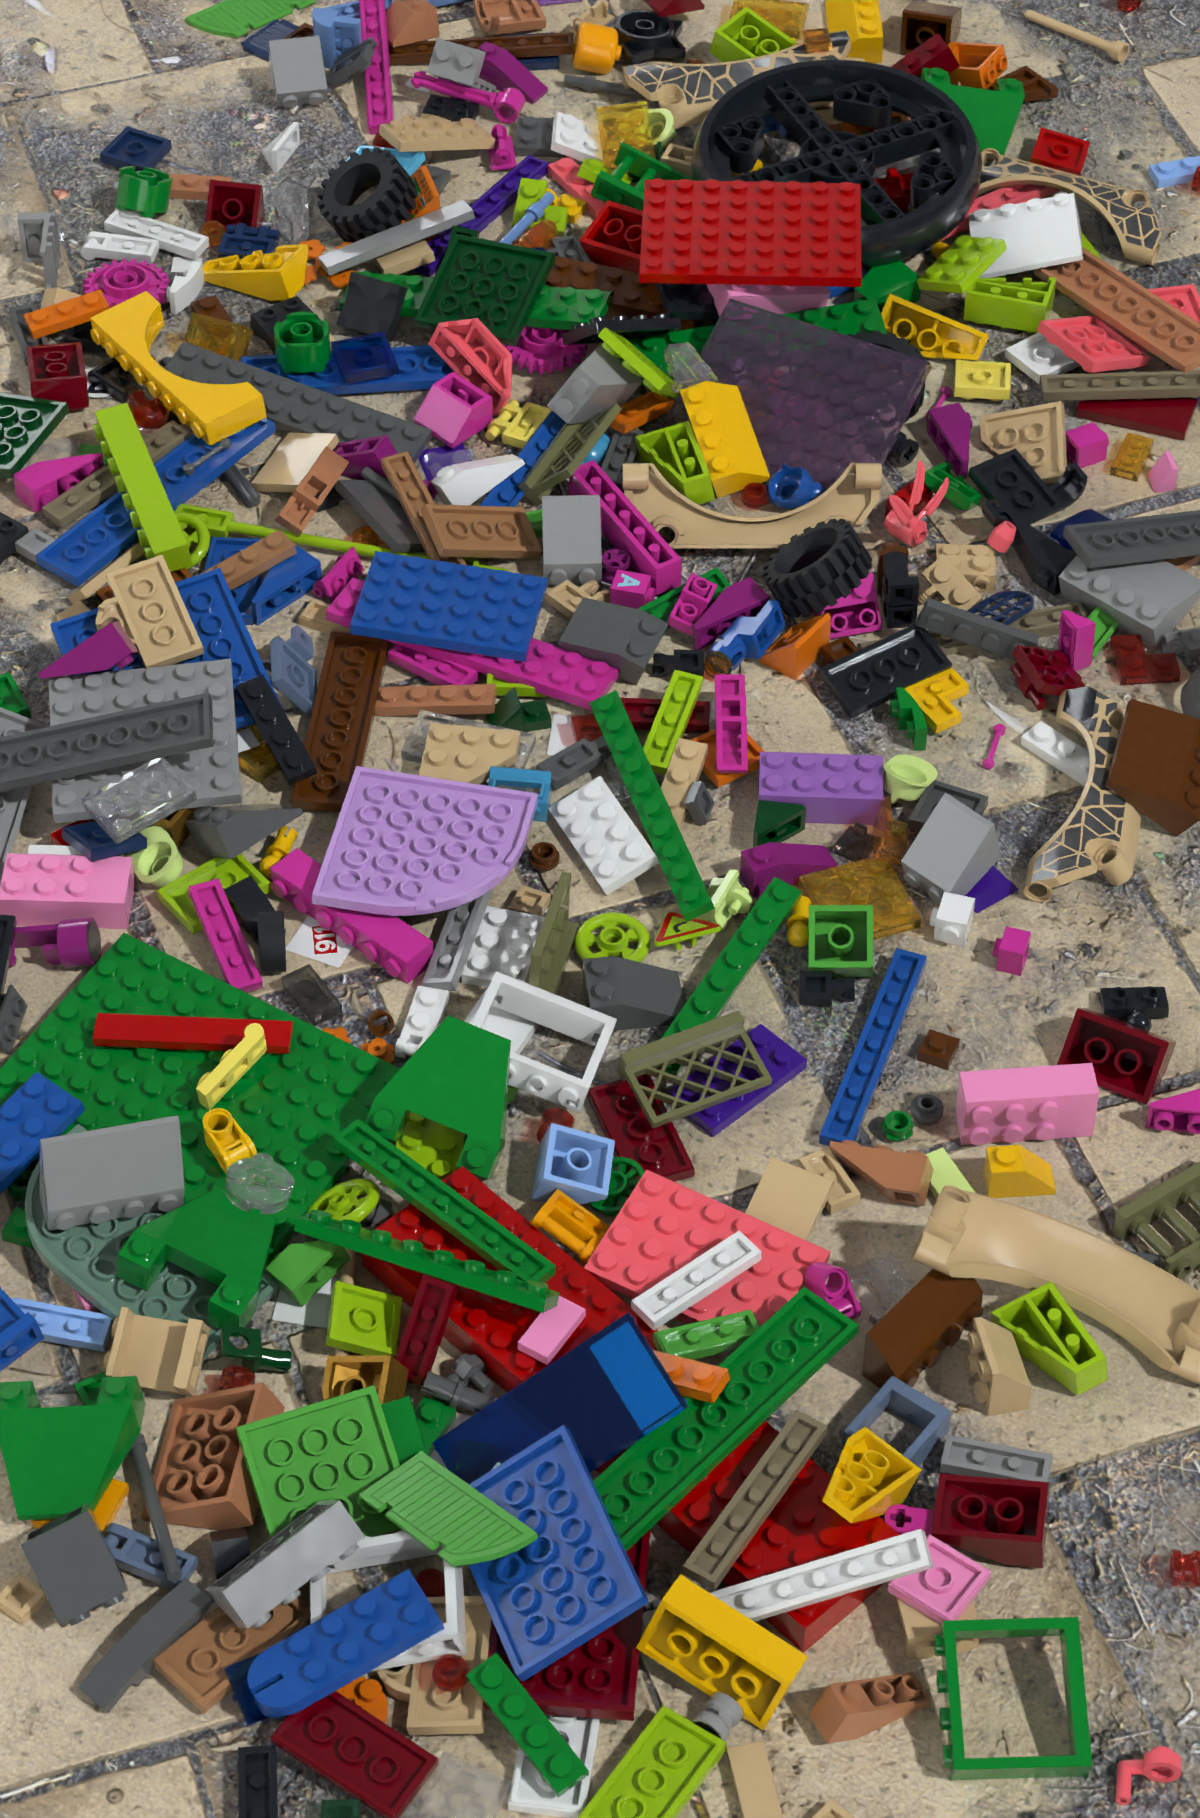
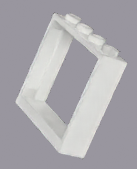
[472,971,617,1113]
[310,1530,467,1672]

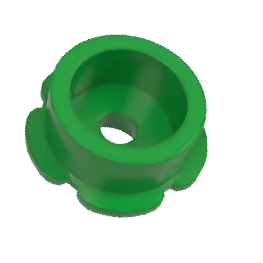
[881,1111,914,1141]

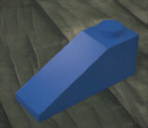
[252,546,322,626]

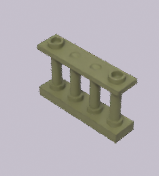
[1113,1161,1200,1279]

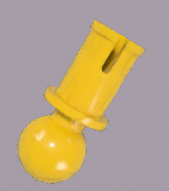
[259,826,298,879]
[786,896,811,948]

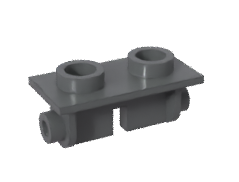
[0,985,28,1055]

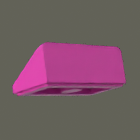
[1057,609,1096,671]

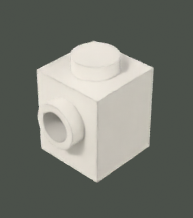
[930,892,975,946]

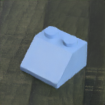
[531,1123,615,1204]

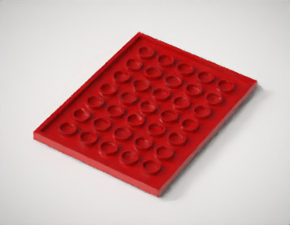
[639,178,862,287]

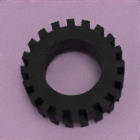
[317,147,417,243]
[761,518,873,618]

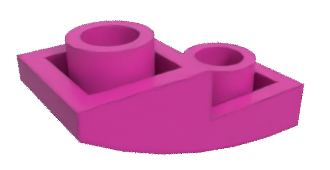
[667,572,718,637]

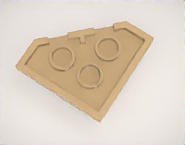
[980,401,1067,484]
[419,723,521,785]

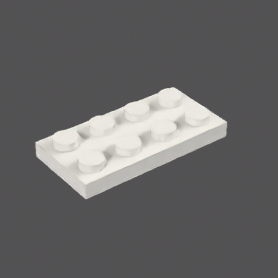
[548,776,659,896]

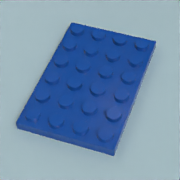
[350,551,548,662]
[469,1424,649,1681]

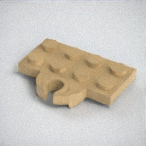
[379,114,495,152]
[96,555,204,669]
[377,1595,492,1736]

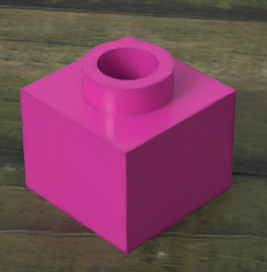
[993,926,1031,976]

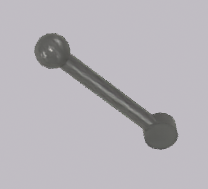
[183,438,231,475]

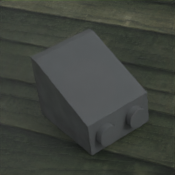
[21,1503,128,1626]

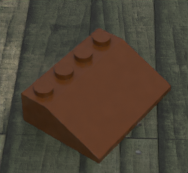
[1105,699,1200,837]

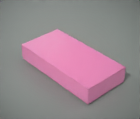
[518,1296,586,1365]

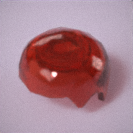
[127,390,170,429]

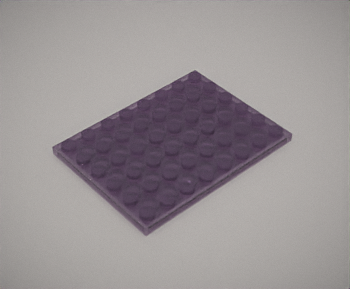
[661,299,932,490]

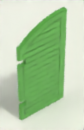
[186,0,316,38]
[359,1451,538,1567]

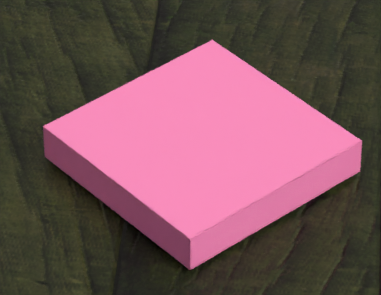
[888,1534,991,1625]

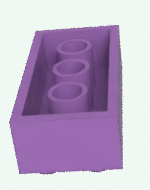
[758,751,883,826]

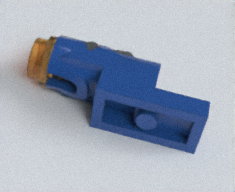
[704,600,786,679]

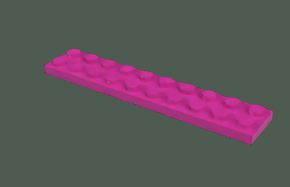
[326,578,619,711]

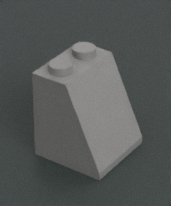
[269,36,328,108]
[547,344,643,424]
[542,495,602,586]
[901,793,1001,904]

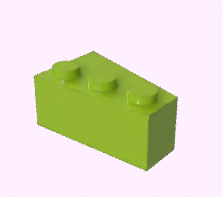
[963,277,1057,334]
[635,421,715,505]
[991,1281,1108,1396]

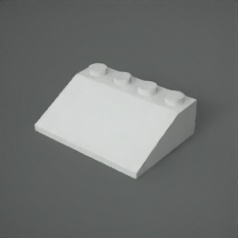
[969,193,1083,278]

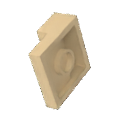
[936,543,996,593]

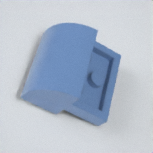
[312,7,362,69]

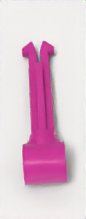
[411,71,525,124]

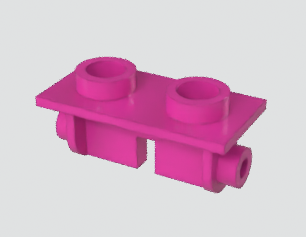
[487,124,516,170]
[312,547,365,604]

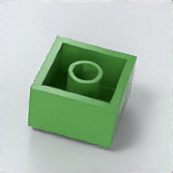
[808,905,873,977]

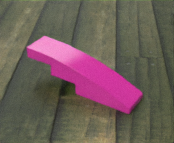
[714,674,748,773]

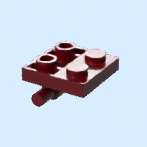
[1010,645,1085,710]

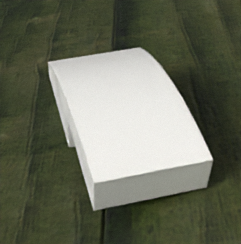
[166,260,204,314]

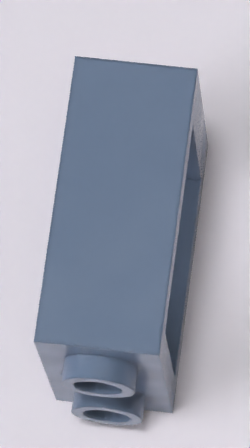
[842,1375,951,1467]

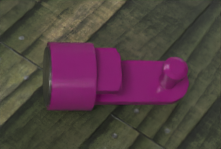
[8,918,101,968]

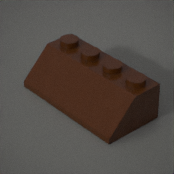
[862,1269,983,1389]

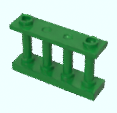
[591,142,694,211]

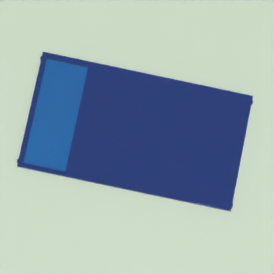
[433,1312,688,1484]

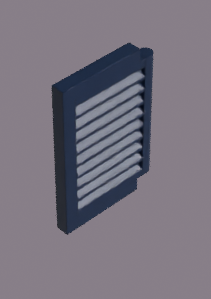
[241,19,299,62]

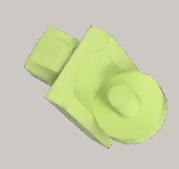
[699,869,753,931]

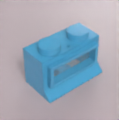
[488,766,552,822]

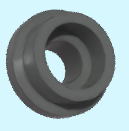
[910,1094,944,1126]

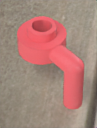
[1115,1746,1182,1805]

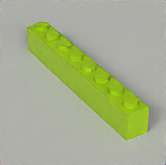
[93,403,192,572]

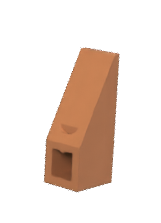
[829,1140,933,1206]
[809,1672,932,1744]

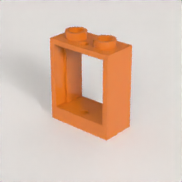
[948,42,1008,89]

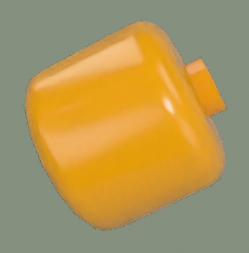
[572,22,622,75]

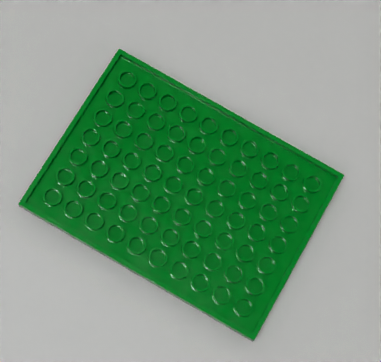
[0,933,400,1267]

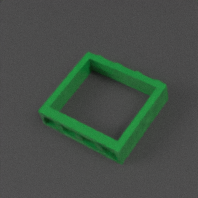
[934,1617,1092,1780]

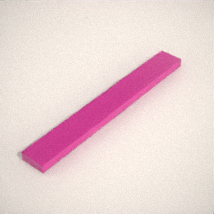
[359,0,394,135]

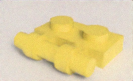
[485,400,552,449]

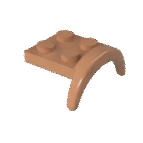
[473,0,546,35]

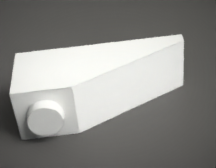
[431,454,525,506]

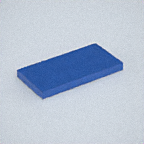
[203,537,264,625]

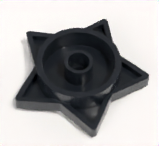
[608,10,686,65]

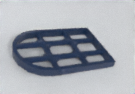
[967,591,1034,625]

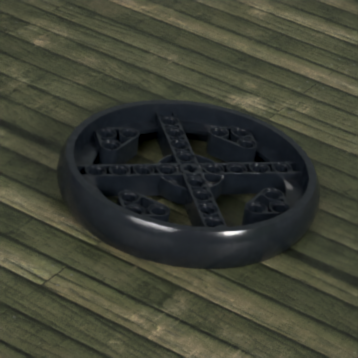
[691,60,982,269]

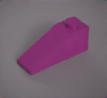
[477,42,548,104]
[926,402,972,480]
[333,435,398,480]
[693,577,770,650]
[38,621,139,679]
[740,842,838,898]

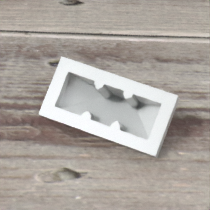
[261,122,300,173]

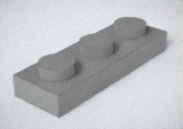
[940,1434,1053,1482]

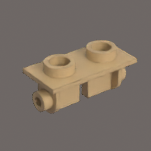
[567,0,615,37]

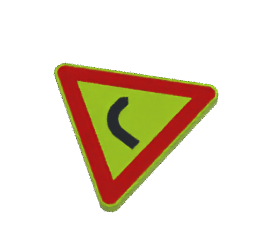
[654,912,721,950]

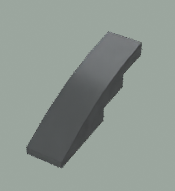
[78,1578,214,1713]

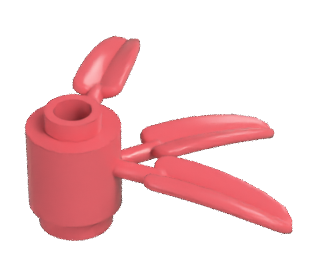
[884,460,949,547]

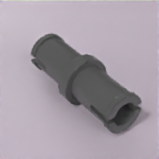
[421,1371,495,1418]

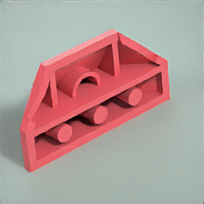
[428,318,513,417]

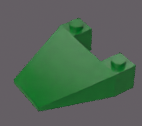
[920,67,1025,155]
[365,1015,511,1179]
[117,1188,277,1338]
[0,1376,145,1521]

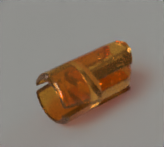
[511,220,557,251]

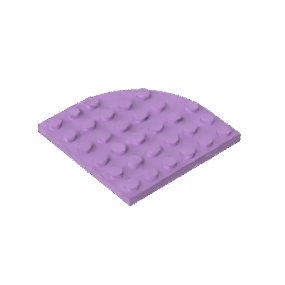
[312,766,538,916]

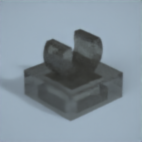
[834,822,877,865]

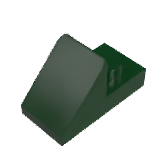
[486,688,551,733]

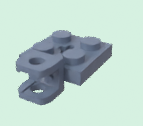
[269,625,317,717]

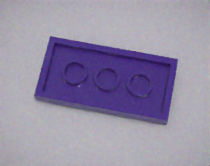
[667,1023,807,1137]

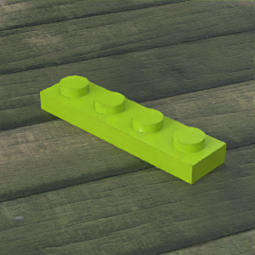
[643,670,703,775]

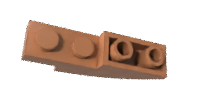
[275,446,349,537]

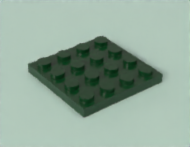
[414,234,556,347]
[0,392,70,479]

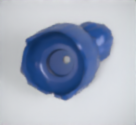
[766,463,825,510]

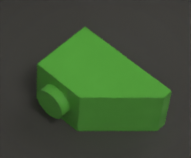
[265,1240,351,1307]

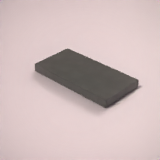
[335,480,426,553]

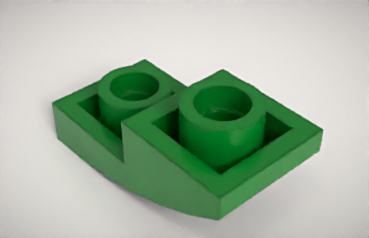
[890,687,928,751]
[381,1396,427,1466]

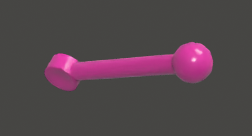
[925,387,952,422]
[982,724,1006,770]

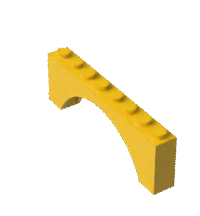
[90,291,267,446]

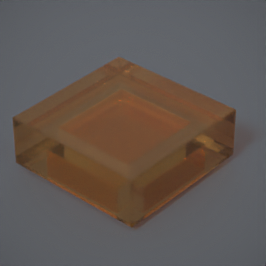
[802,28,832,52]

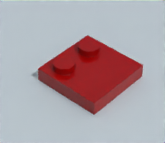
[1030,127,1090,176]

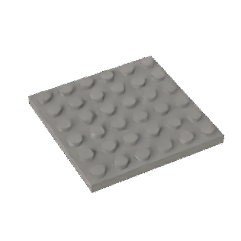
[49,659,242,823]

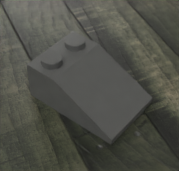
[557,597,668,685]
[185,803,303,860]
[583,956,684,1031]

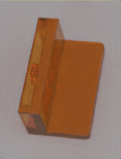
[873,796,908,866]

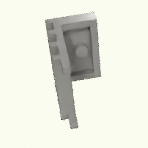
[427,38,497,92]
[17,212,61,289]

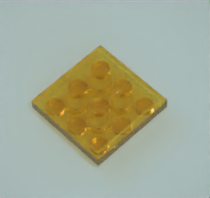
[798,854,921,940]

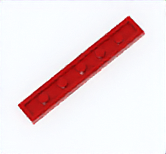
[92,1013,293,1054]

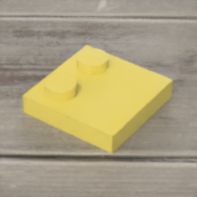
[954,360,1011,401]

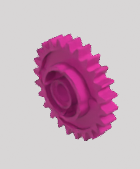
[83,258,170,308]
[502,327,588,375]

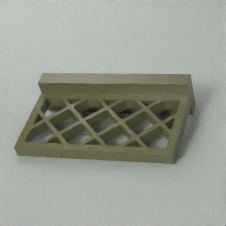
[518,403,622,507]
[524,872,579,995]
[617,1010,773,1128]

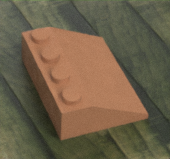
[141,1382,285,1530]

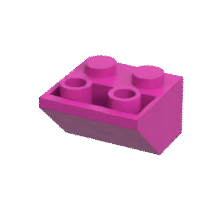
[414,372,493,449]
[813,571,883,639]

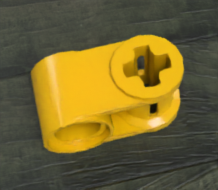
[203,1108,258,1175]

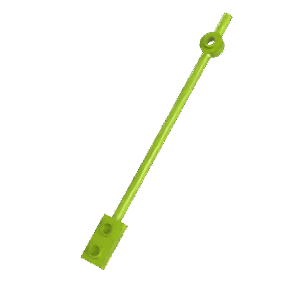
[175,503,508,572]

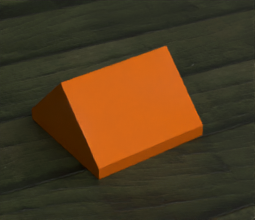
[759,612,831,680]

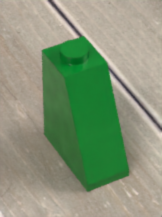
[853,261,921,313]

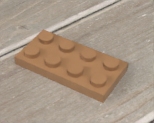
[421,504,543,559]
[153,1598,311,1714]

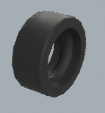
[257,911,286,973]

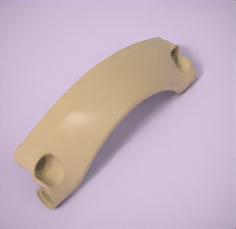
[911,1185,1200,1385]

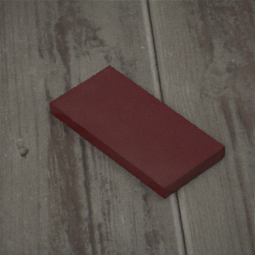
[1076,397,1198,440]
[587,1074,695,1190]
[270,1691,439,1818]

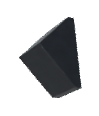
[210,1527,250,1580]

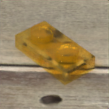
[1110,432,1154,482]

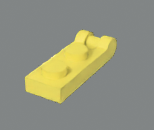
[196,1023,267,1110]

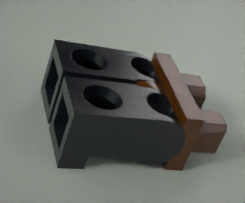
[876,541,919,629]

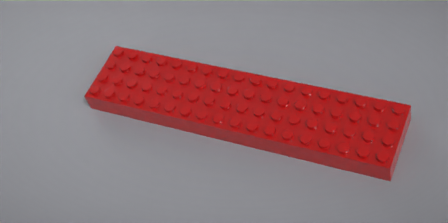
[361,1166,900,1653]

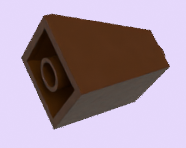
[899,0,962,56]

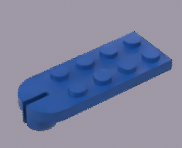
[247,1569,445,1719]

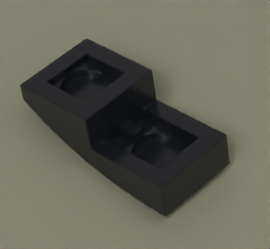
[224,876,286,946]

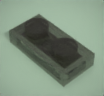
[281,964,342,1026]

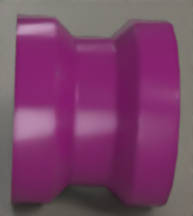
[602,549,630,585]

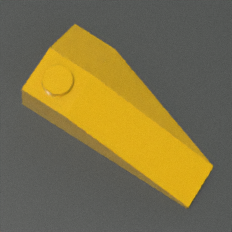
[203,244,308,302]
[881,294,989,361]
[822,1427,922,1524]

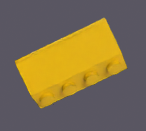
[825,0,884,63]
[680,381,770,499]
[636,1574,808,1730]

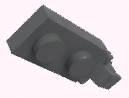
[536,735,612,791]

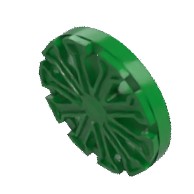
[589,1157,645,1217]

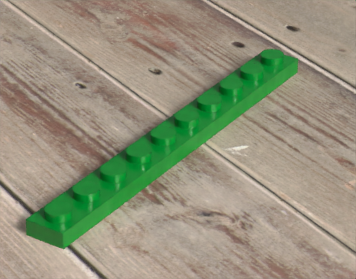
[589,690,715,922]

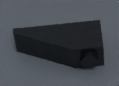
[1011,516,1076,596]

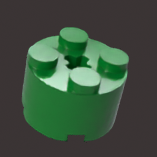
[116,166,172,218]
[274,312,331,374]

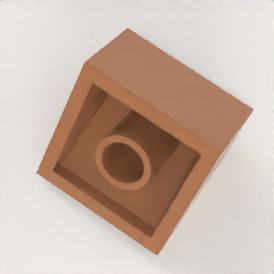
[386,0,440,47]

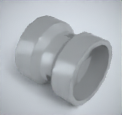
[692,1692,744,1741]

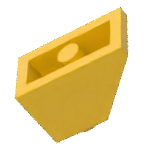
[984,1145,1056,1198]

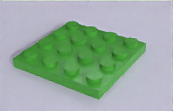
[235,1385,402,1540]

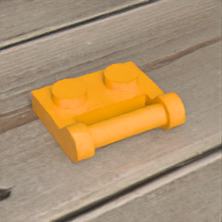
[530,1188,610,1264]

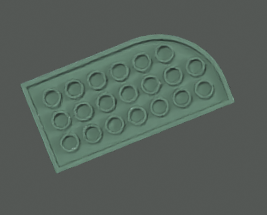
[25,1124,279,1360]

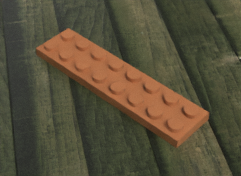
[1034,247,1200,373]

